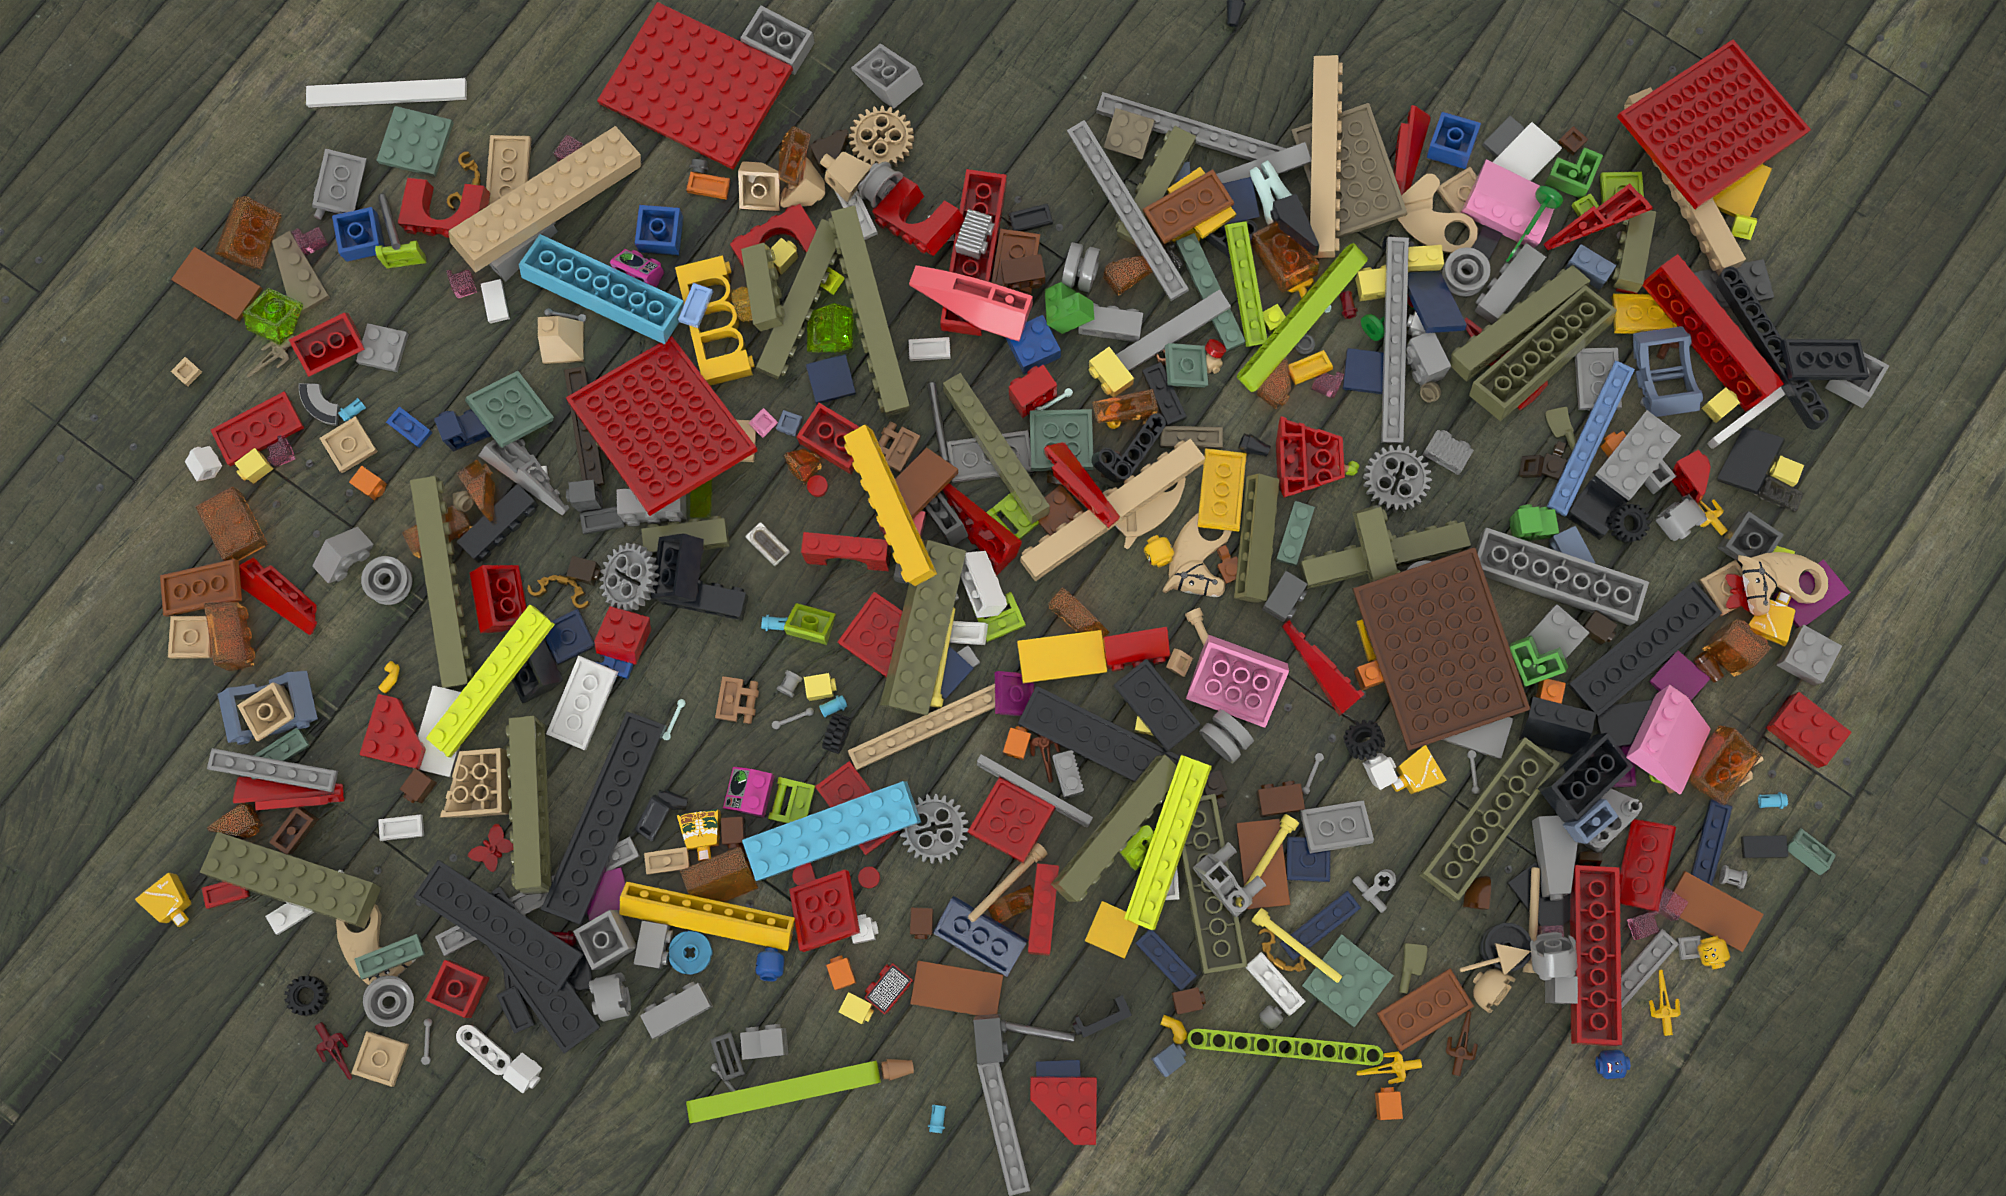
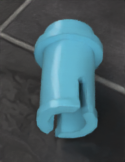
[338,398,366,422]
[761,615,788,631]
[819,695,848,717]
[1758,792,1788,809]
[928,1105,946,1133]

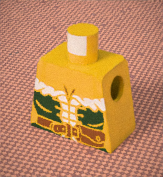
[677,809,721,861]

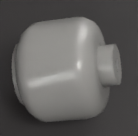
[1259,1005,1283,1030]

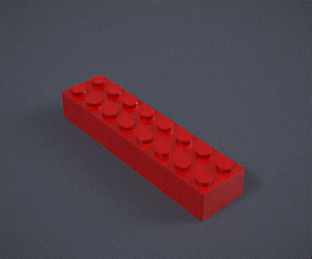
[940,169,1007,336]
[1642,254,1784,412]
[1570,865,1622,1046]

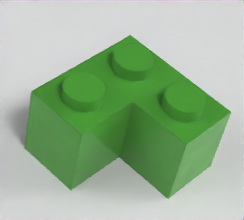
[1545,148,1603,199]
[1045,282,1095,334]
[1509,504,1559,541]
[1509,635,1568,686]

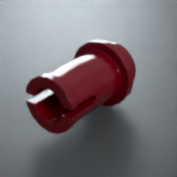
[1339,291,1358,319]
[549,930,577,946]

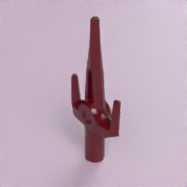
[315,1022,352,1080]

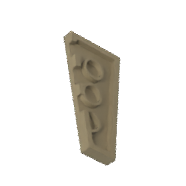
[272,231,330,318]

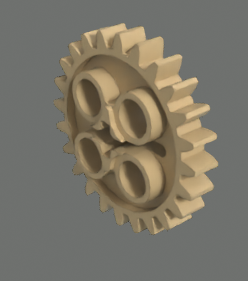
[849,106,914,167]

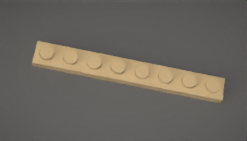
[848,684,995,771]

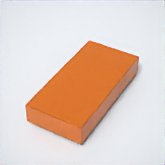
[686,172,731,200]

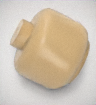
[1206,353,1223,374]

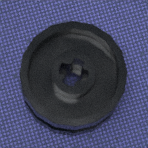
[1479,923,1531,972]

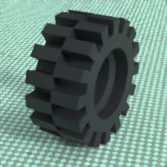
[1608,504,1651,542]
[822,713,851,754]
[1343,720,1386,760]
[284,976,329,1016]

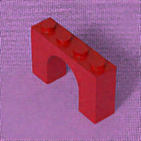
[872,177,965,256]
[398,178,491,238]
[730,204,817,269]
[801,532,891,571]
[1028,863,1059,956]

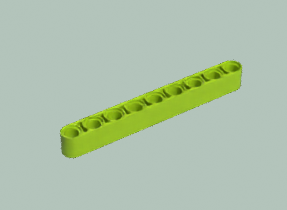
[1237,243,1368,392]
[1186,1029,1383,1066]
[686,1061,881,1124]

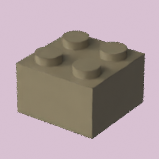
[1104,108,1156,160]

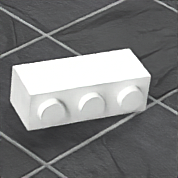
[961,551,1007,618]

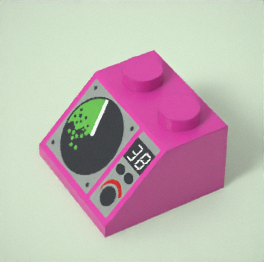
[610,249,664,288]
[723,767,775,818]

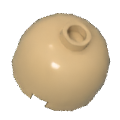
[1473,968,1515,1013]

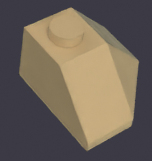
[780,158,825,208]

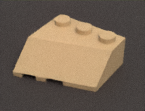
[440,748,511,818]

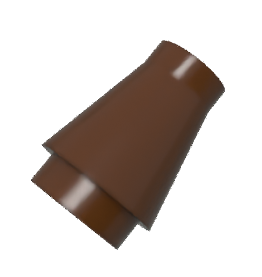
[1693,650,1724,683]

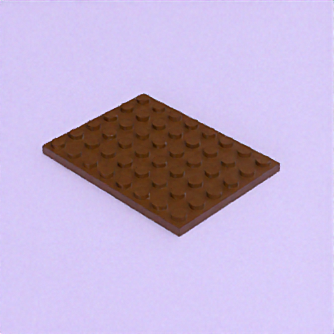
[1352,547,1531,751]

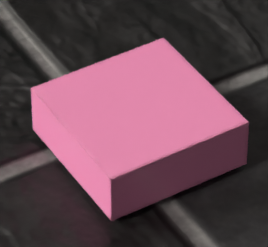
[748,408,778,438]

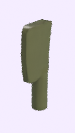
[1545,407,1577,451]
[1399,943,1428,994]

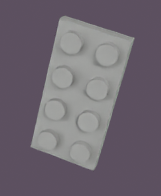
[1595,410,1681,501]

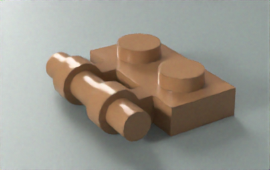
[878,421,920,473]
[715,676,759,724]

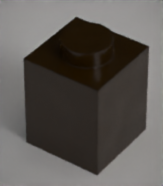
[566,556,601,586]
[1583,611,1617,645]

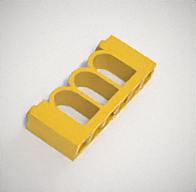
[675,255,755,386]

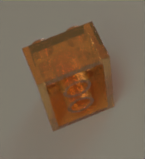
[1251,222,1319,293]
[196,486,269,561]
[1702,619,1772,677]

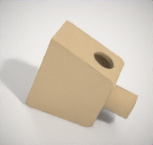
[820,152,872,202]

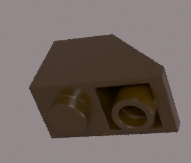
[810,129,849,173]

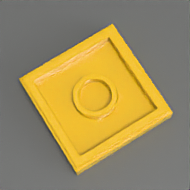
[1085,901,1139,959]

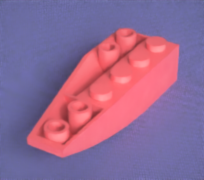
[909,265,1033,342]

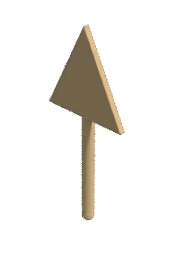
[1460,943,1531,976]

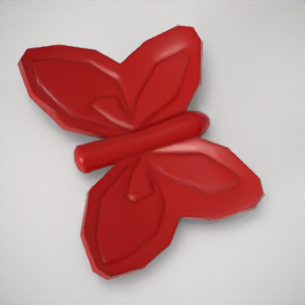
[1725,574,1751,613]
[468,824,514,872]

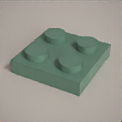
[1165,343,1208,388]

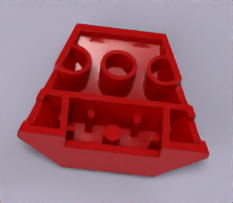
[1276,416,1345,498]

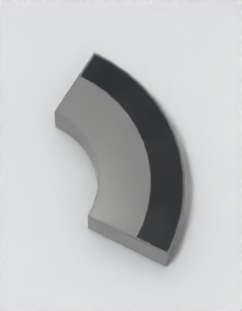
[299,383,340,426]

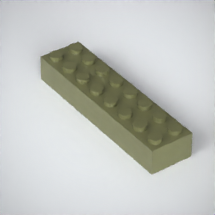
[1469,285,1617,421]
[880,540,966,715]
[506,716,552,895]
[1419,737,1560,902]
[1181,794,1247,975]
[200,832,381,929]

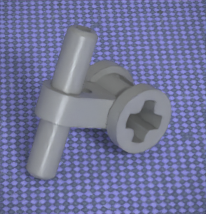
[1352,869,1396,913]

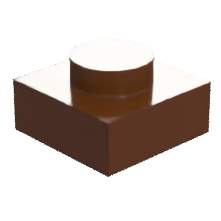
[1558,126,1588,156]

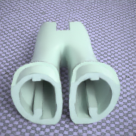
[1250,160,1302,225]

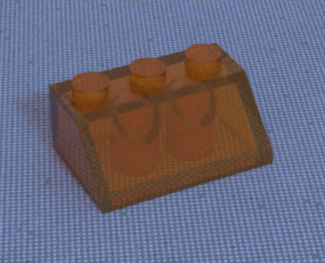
[215,196,282,269]
[204,602,255,671]
[1688,725,1762,805]
[680,846,759,902]

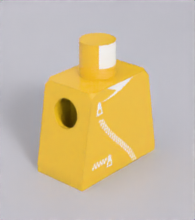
[1746,592,1795,646]
[1391,745,1447,794]
[135,873,191,927]

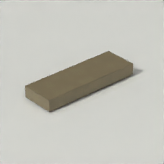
[1160,426,1223,449]

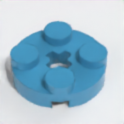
[669,931,713,975]

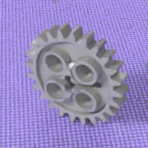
[1363,445,1432,512]
[599,543,659,612]
[900,794,969,864]

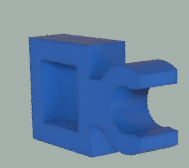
[596,654,633,679]

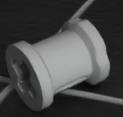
[776,670,803,698]
[1719,865,1747,889]

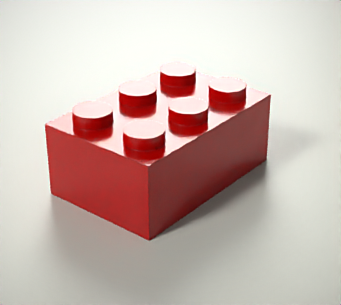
[797,403,859,474]
[1766,692,1852,768]

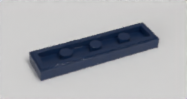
[1691,800,1733,886]
[1279,891,1361,961]

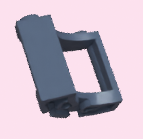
[1633,326,1703,417]
[218,671,317,745]

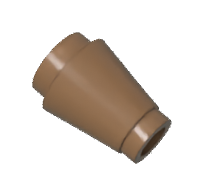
[881,1059,914,1081]

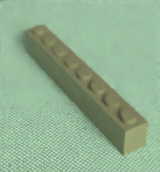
[756,219,838,380]
[1450,265,1590,382]
[943,373,1050,524]
[1299,520,1471,589]
[1051,754,1177,902]

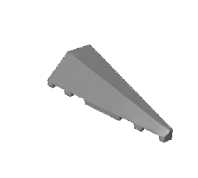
[479,439,569,515]

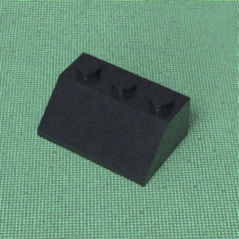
[650,533,704,602]
[512,639,563,704]
[1519,697,1596,755]

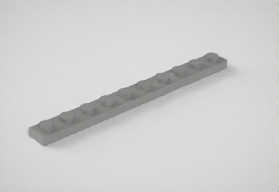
[1096,92,1288,172]
[1067,120,1189,301]
[1381,237,1409,444]
[435,837,640,956]

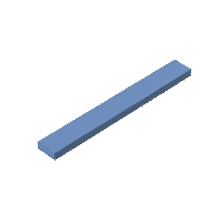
[1546,361,1635,517]

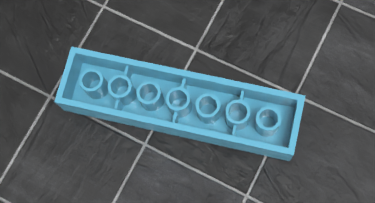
[519,234,684,344]
[742,781,921,881]

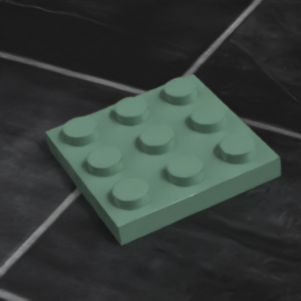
[377,106,454,177]
[465,371,554,448]
[1030,409,1094,471]
[1301,934,1394,1027]

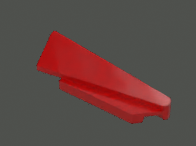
[1393,105,1431,196]
[1044,442,1120,528]
[239,557,317,635]
[233,776,344,810]

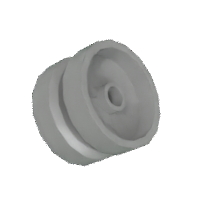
[1062,242,1100,293]
[1199,709,1254,764]

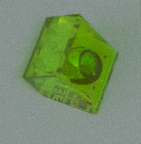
[243,288,303,345]
[807,303,853,352]

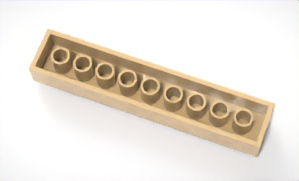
[449,126,641,273]

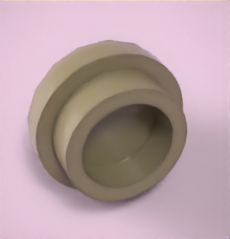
[1420,382,1441,402]
[452,491,474,512]

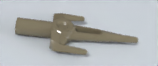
[247,334,295,377]

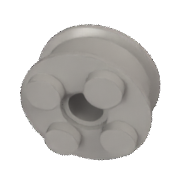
[858,161,903,209]
[1442,248,1490,297]
[361,556,412,605]
[363,976,414,1027]

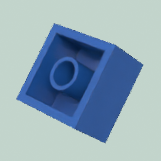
[1427,112,1481,169]
[635,205,684,255]
[332,207,385,262]
[1006,315,1061,374]

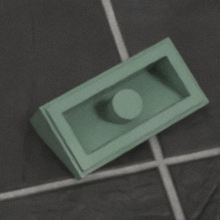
[1787,828,1836,875]

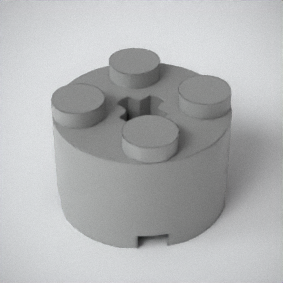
[1655,494,1707,541]
[1530,932,1578,980]
[589,972,631,1021]

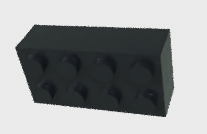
[1538,733,1634,822]

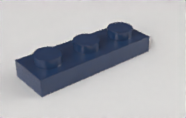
[1135,929,1197,991]

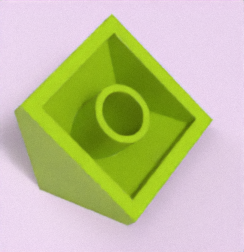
[784,603,836,645]

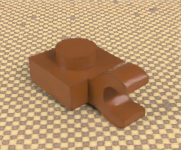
[1217,545,1238,584]

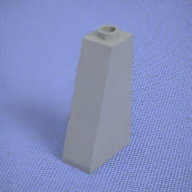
[489,222,558,282]
[1532,816,1578,901]

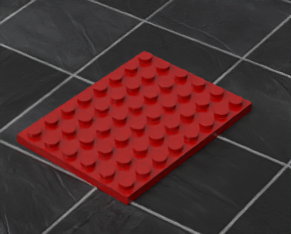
[597,2,793,170]
[1617,40,1811,210]
[566,336,757,516]

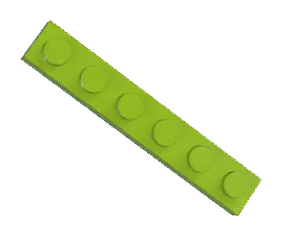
[1225,221,1267,347]

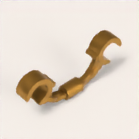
[447,152,481,211]
[527,575,590,609]
[1258,929,1316,972]

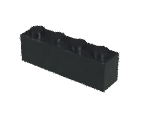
[457,484,539,563]
[658,580,748,621]

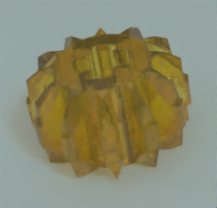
[731,286,752,322]

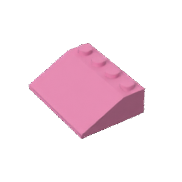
[1460,159,1554,248]
[1186,635,1289,728]
[1626,685,1711,794]

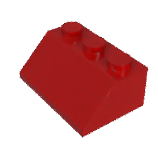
[289,312,365,377]
[470,565,527,633]
[1103,627,1170,671]

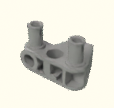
[1585,789,1642,853]
[1192,842,1266,917]

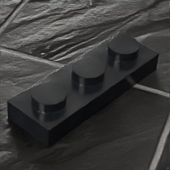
[1142,362,1187,426]

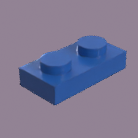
[386,407,432,448]

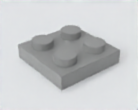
[356,323,409,372]

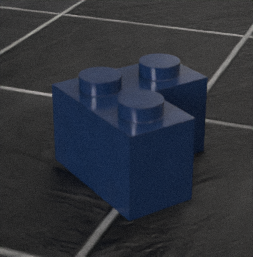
[434,409,492,452]

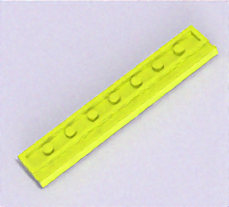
[426,605,555,758]
[1124,755,1212,930]

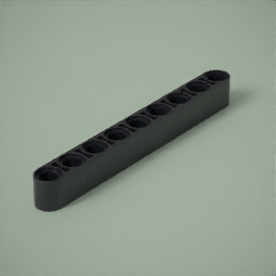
[1716,266,1829,430]

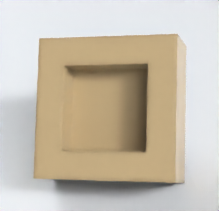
[171,357,202,387]
[1166,648,1193,677]

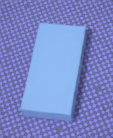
[678,283,713,328]

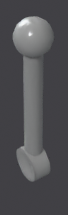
[544,308,587,323]
[772,708,814,729]
[1467,750,1480,794]
[1302,753,1324,795]
[421,1018,432,1065]
[711,1063,736,1092]

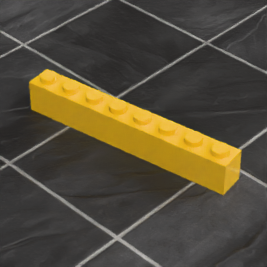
[843,425,937,586]
[619,881,795,951]

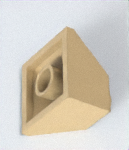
[738,162,780,211]
[538,316,584,364]
[237,683,294,741]

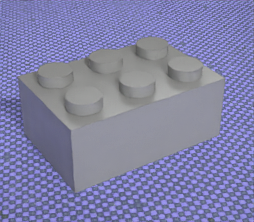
[741,6,815,75]
[617,489,687,526]

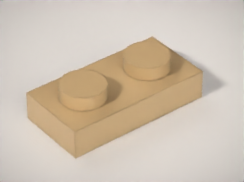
[644,847,690,875]

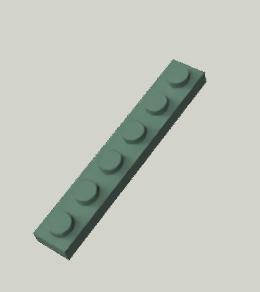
[1175,233,1245,351]

